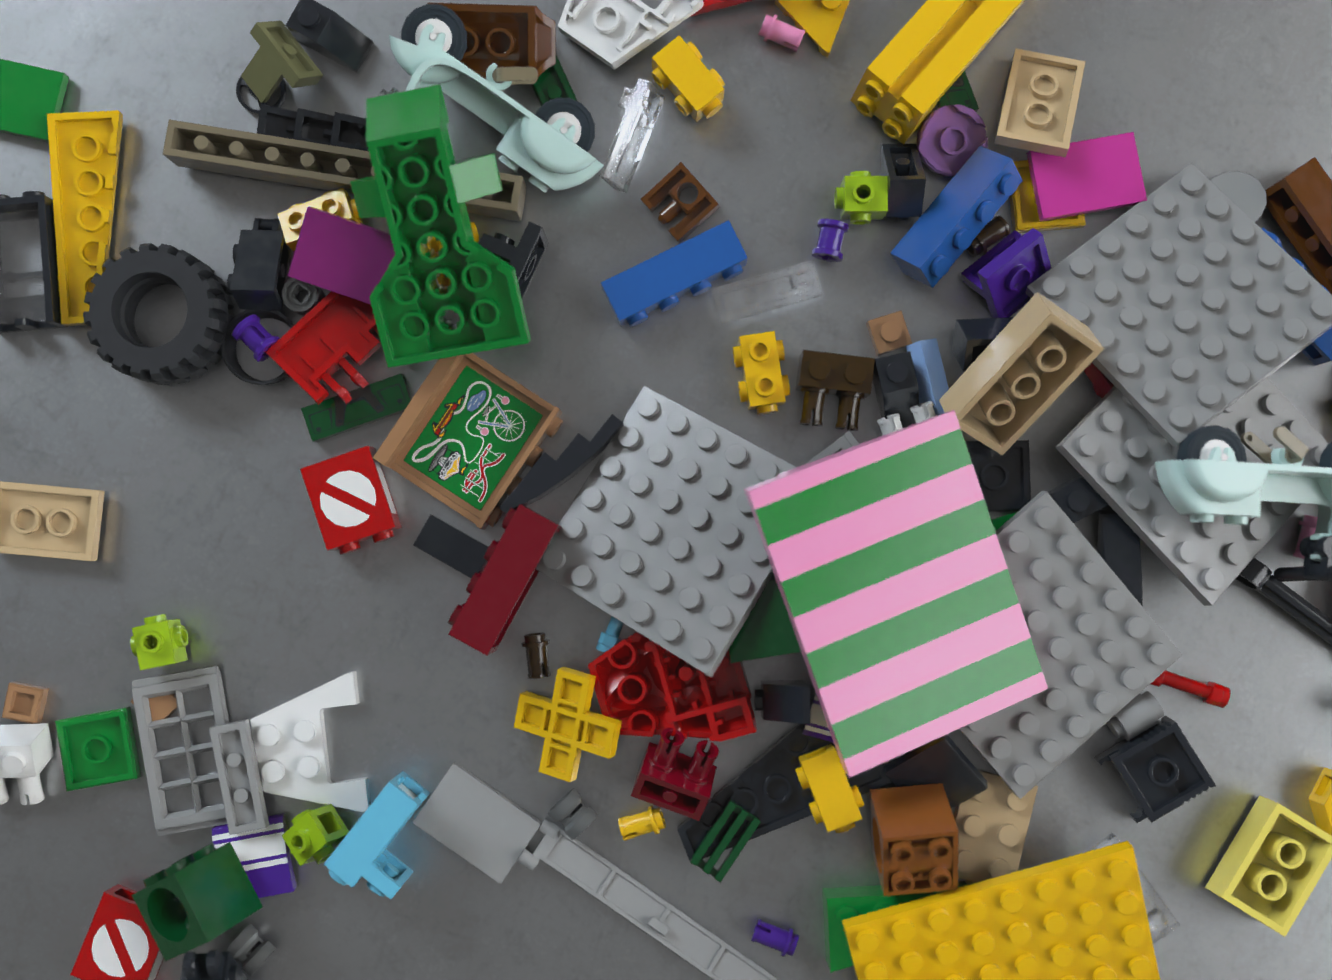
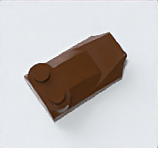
[427,2,556,79]

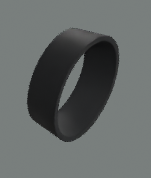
[221,310,294,385]

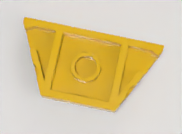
[775,0,850,58]

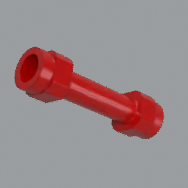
[1151,670,1231,708]

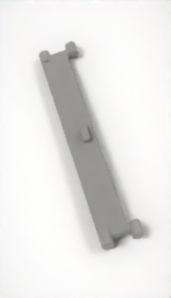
[517,818,778,980]

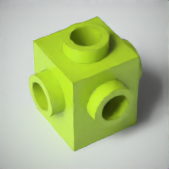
[834,171,888,225]
[130,614,188,671]
[282,803,349,866]

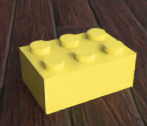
[1205,795,1332,937]

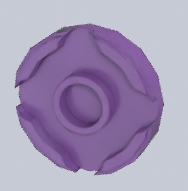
[917,105,988,176]

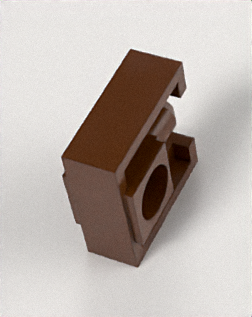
[641,162,720,244]

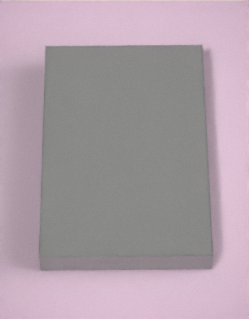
[412,762,542,884]

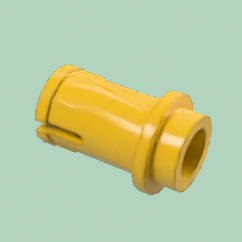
[618,805,666,841]

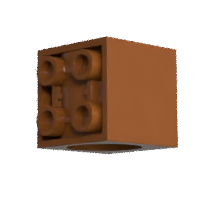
[870,783,959,896]

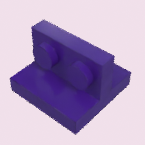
[961,228,1051,318]

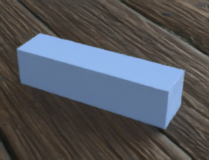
[906,338,949,416]

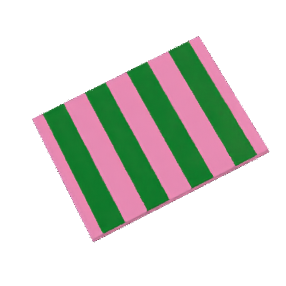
[744,410,1048,777]

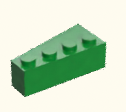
[822,881,968,973]

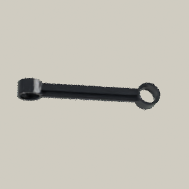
[1236,558,1332,645]

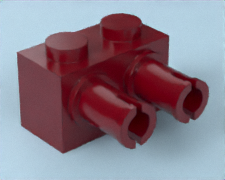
[631,728,719,821]

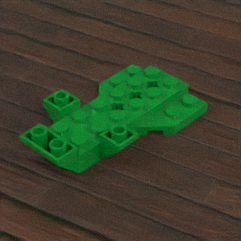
[350,84,531,368]

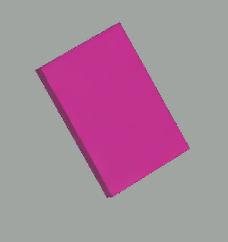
[1026,132,1147,222]

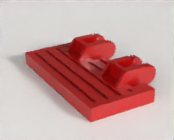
[266,291,381,405]

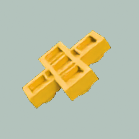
[514,667,622,783]

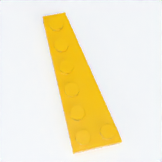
[47,110,123,326]

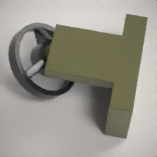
[236,21,323,115]

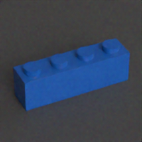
[890,146,1023,288]
[601,220,748,327]

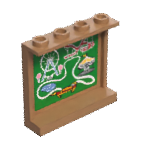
[373,353,563,530]

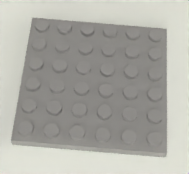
[1026,163,1332,448]
[1055,378,1329,606]
[536,386,797,677]
[959,491,1182,799]

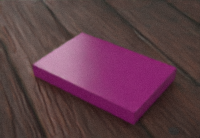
[288,206,395,304]

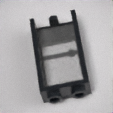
[0,191,68,333]

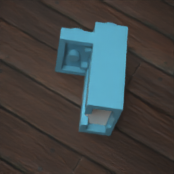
[323,771,430,899]

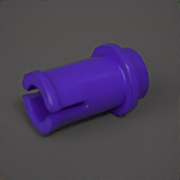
[751,919,799,957]

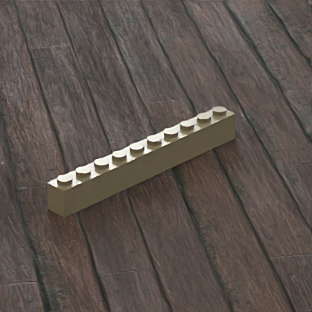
[163,119,527,222]

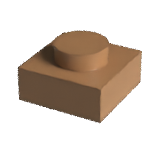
[866,310,912,356]

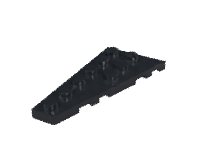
[677,724,891,864]

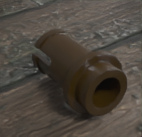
[966,216,1011,257]
[521,633,551,679]

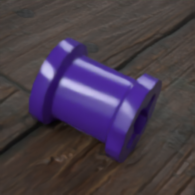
[811,219,849,262]
[232,314,280,362]

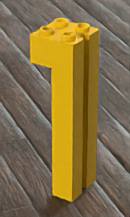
[850,0,1025,145]

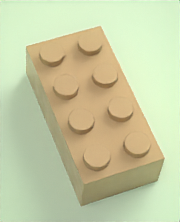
[939,292,1104,455]

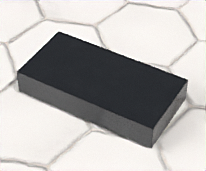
[413,514,489,578]

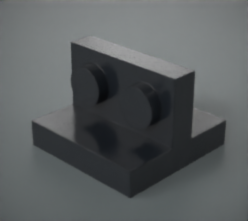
[478,221,549,300]

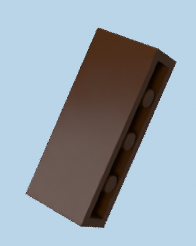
[1265,157,1332,295]

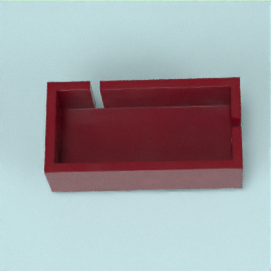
[448,504,562,656]

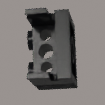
[1094,715,1216,823]

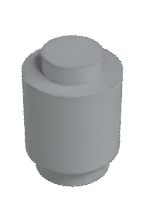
[1107,691,1164,741]

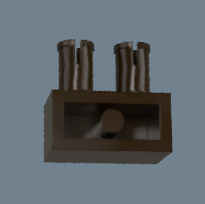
[795,350,875,431]

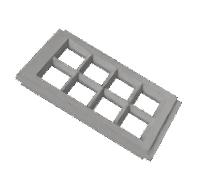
[131,665,229,836]

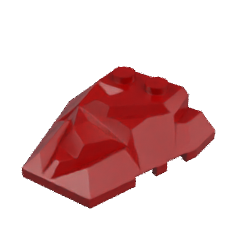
[588,631,757,742]

